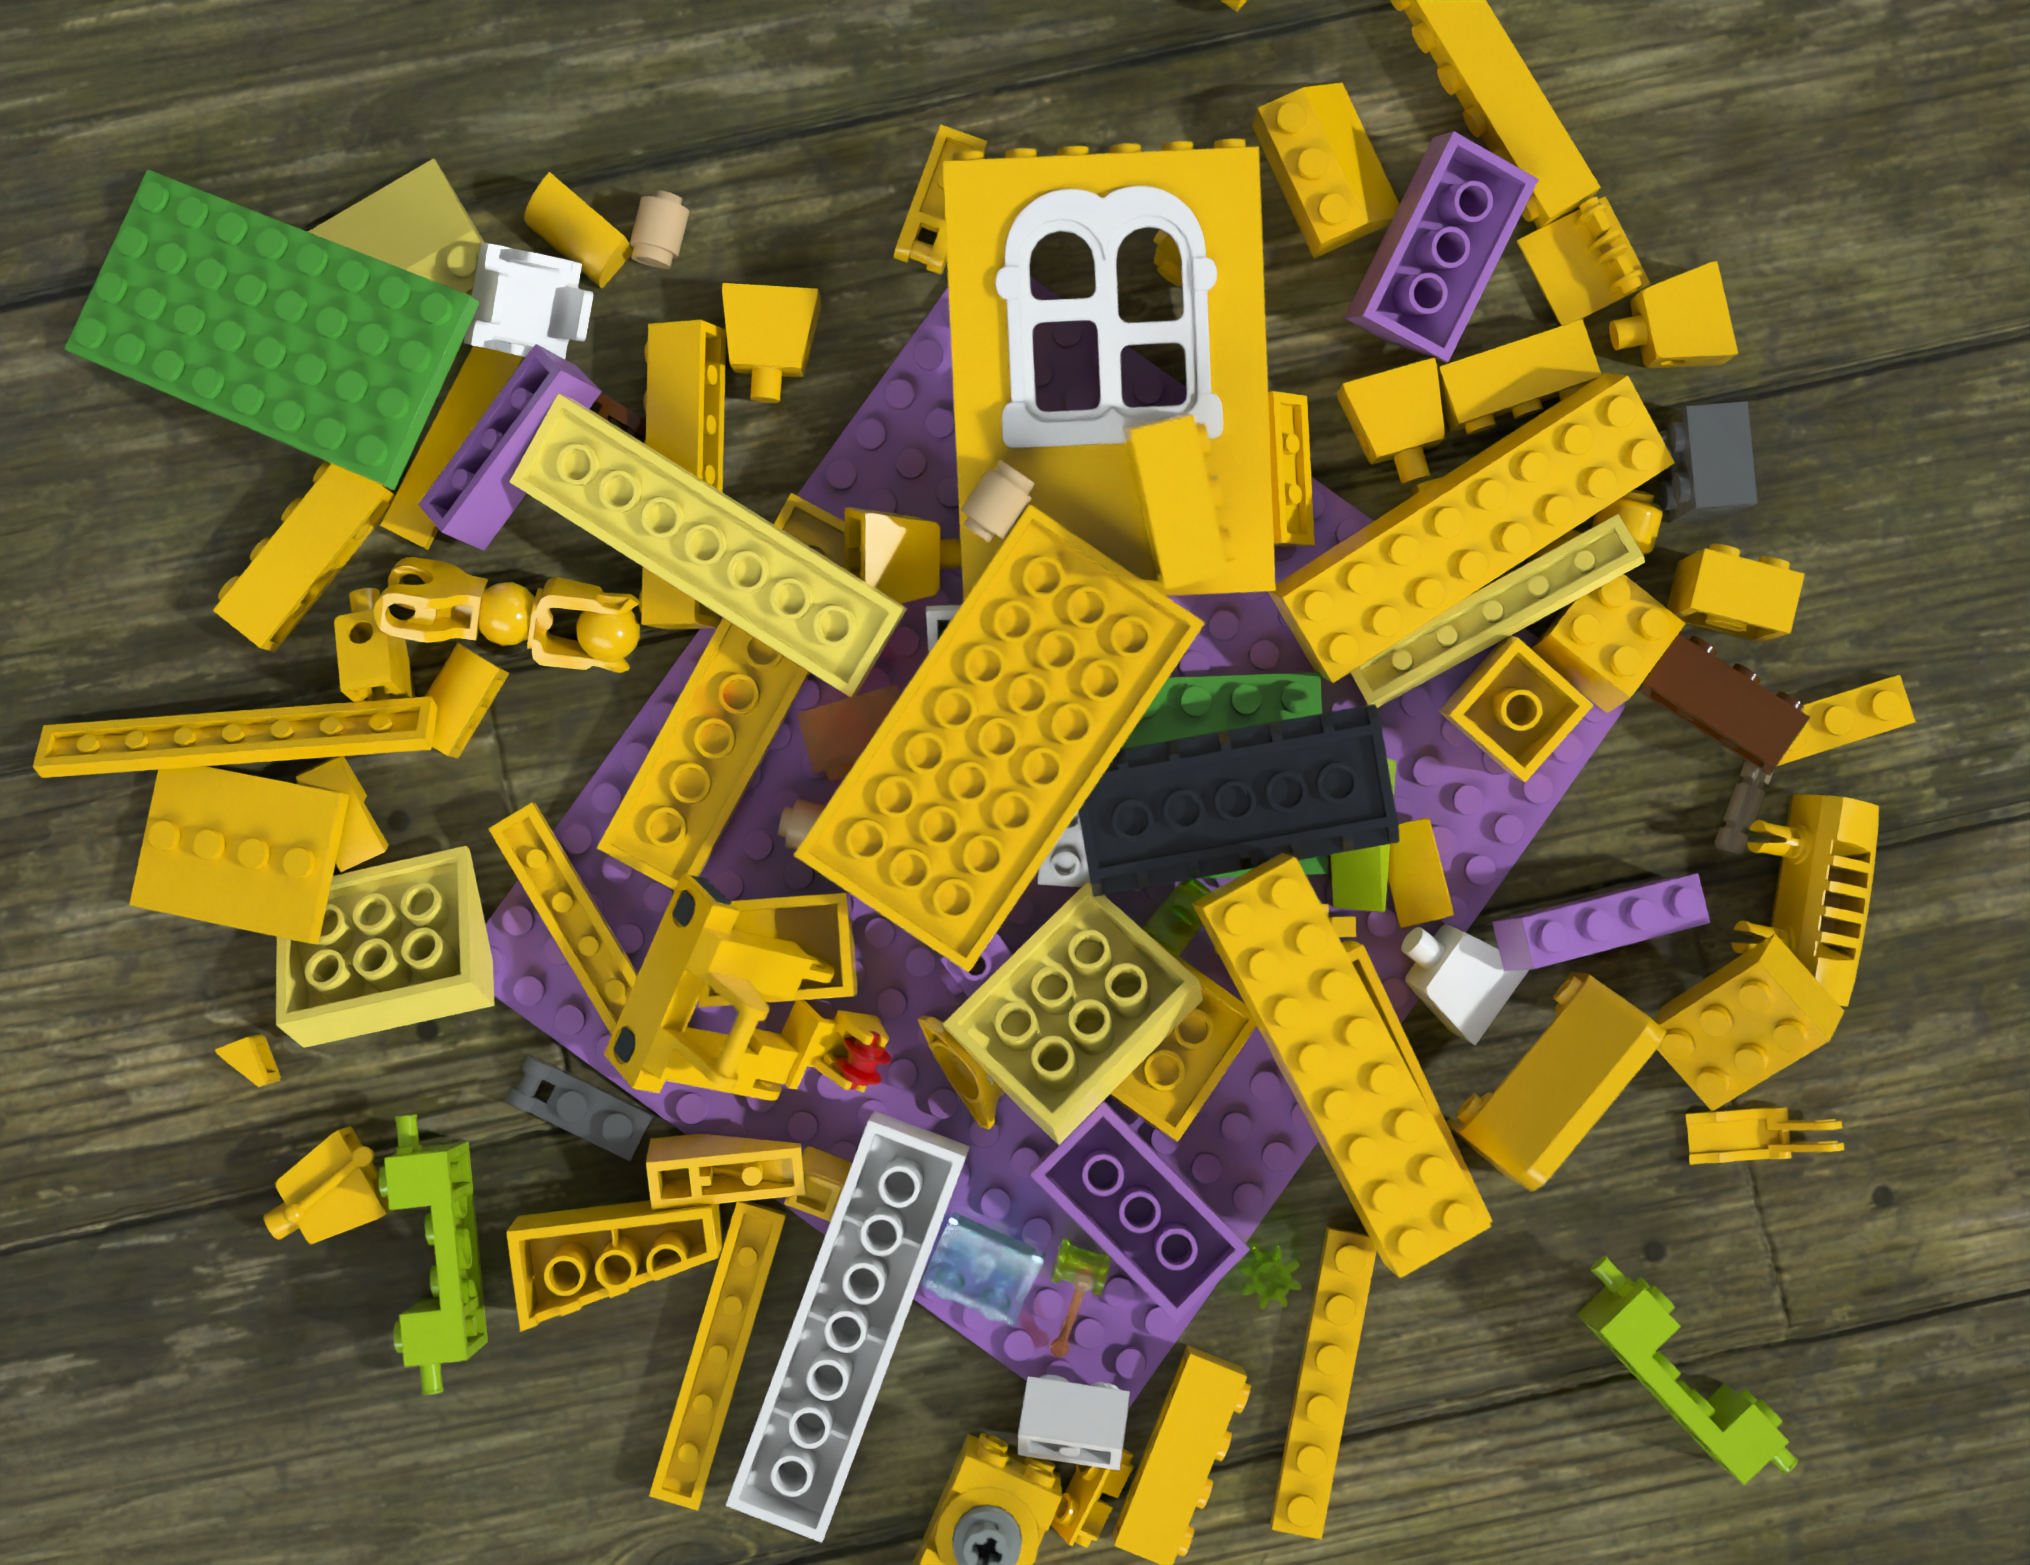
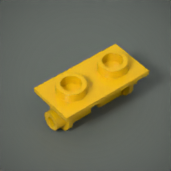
[1051,1448,1134,1548]

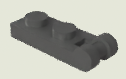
[504,1054,655,1161]

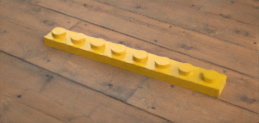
[33,696,438,778]

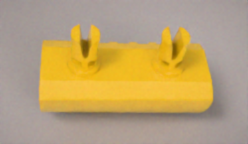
[1731,794,1879,1007]

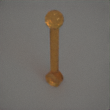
[1050,1269,1094,1357]

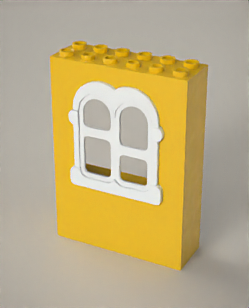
[942,139,1276,601]

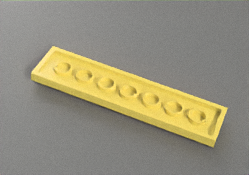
[509,393,908,698]

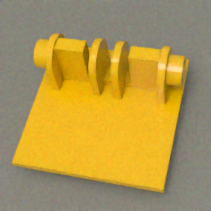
[1517,196,1651,326]

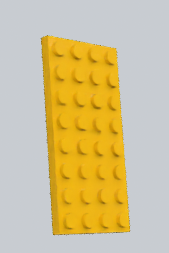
[794,505,1205,973]

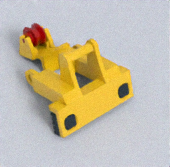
[604,874,891,1101]

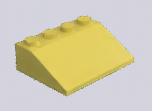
[308,158,484,296]
[276,846,495,1048]
[943,881,1203,1145]

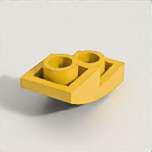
[296,756,388,872]

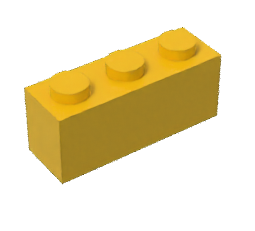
[1437,319,1602,435]

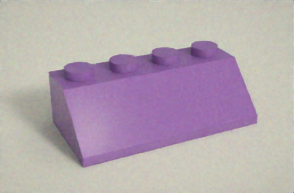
[1344,131,1539,362]

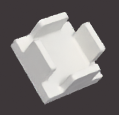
[464,242,593,359]

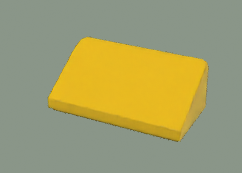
[1388,817,1454,928]

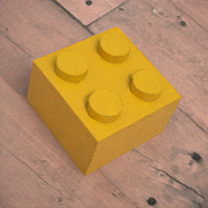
[1667,544,1805,643]
[1531,574,1686,714]
[1438,636,1594,782]

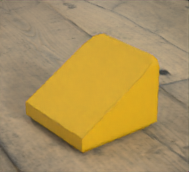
[215,1034,281,1087]
[784,1146,852,1222]

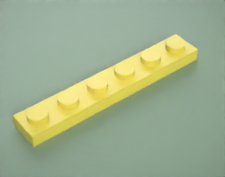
[1350,514,1645,708]

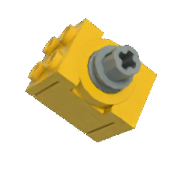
[912,1433,1062,1565]

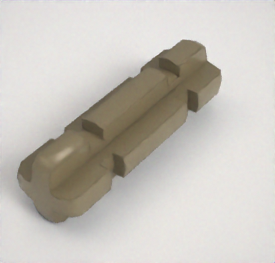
[1715,761,1774,855]

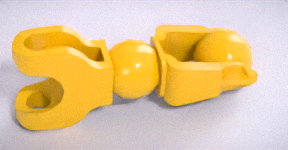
[373,557,640,673]

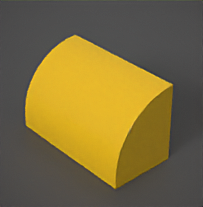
[524,172,633,289]
[425,642,510,758]

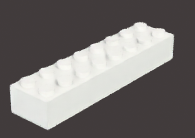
[726,1111,970,1543]

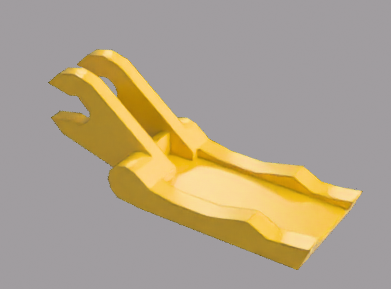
[1686,1106,1844,1165]

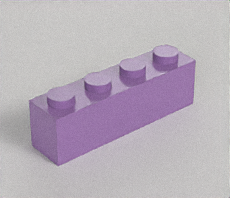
[418,344,602,551]
[1492,873,1710,971]

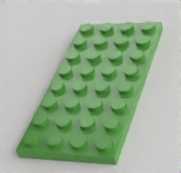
[64,169,480,490]

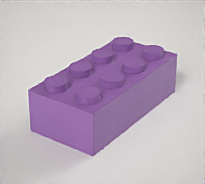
[1029,1100,1250,1323]

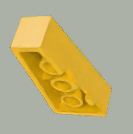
[506,1200,724,1332]

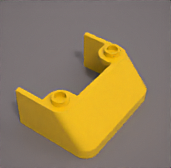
[1446,971,1666,1191]

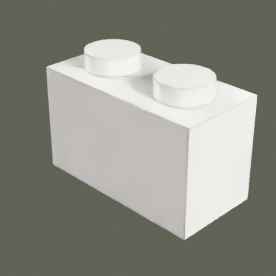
[1018,1375,1130,1470]

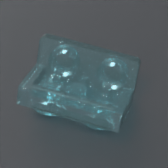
[921,1212,1046,1326]

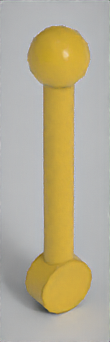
[283,1146,374,1224]

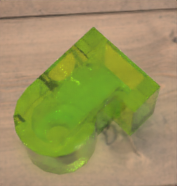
[1142,879,1212,957]

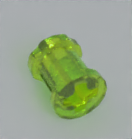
[1050,1238,1111,1296]

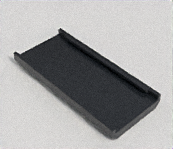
[1078,704,1400,897]

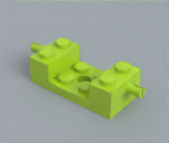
[379,1114,488,1395]
[1577,1255,1798,1485]

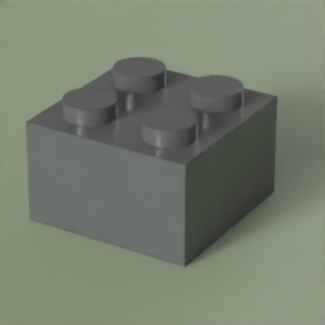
[1658,401,1757,523]

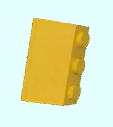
[1252,83,1400,259]

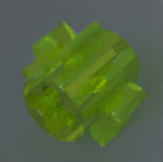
[1238,1245,1302,1310]

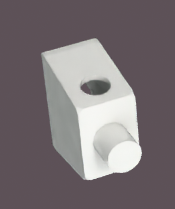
[1401,924,1529,1045]

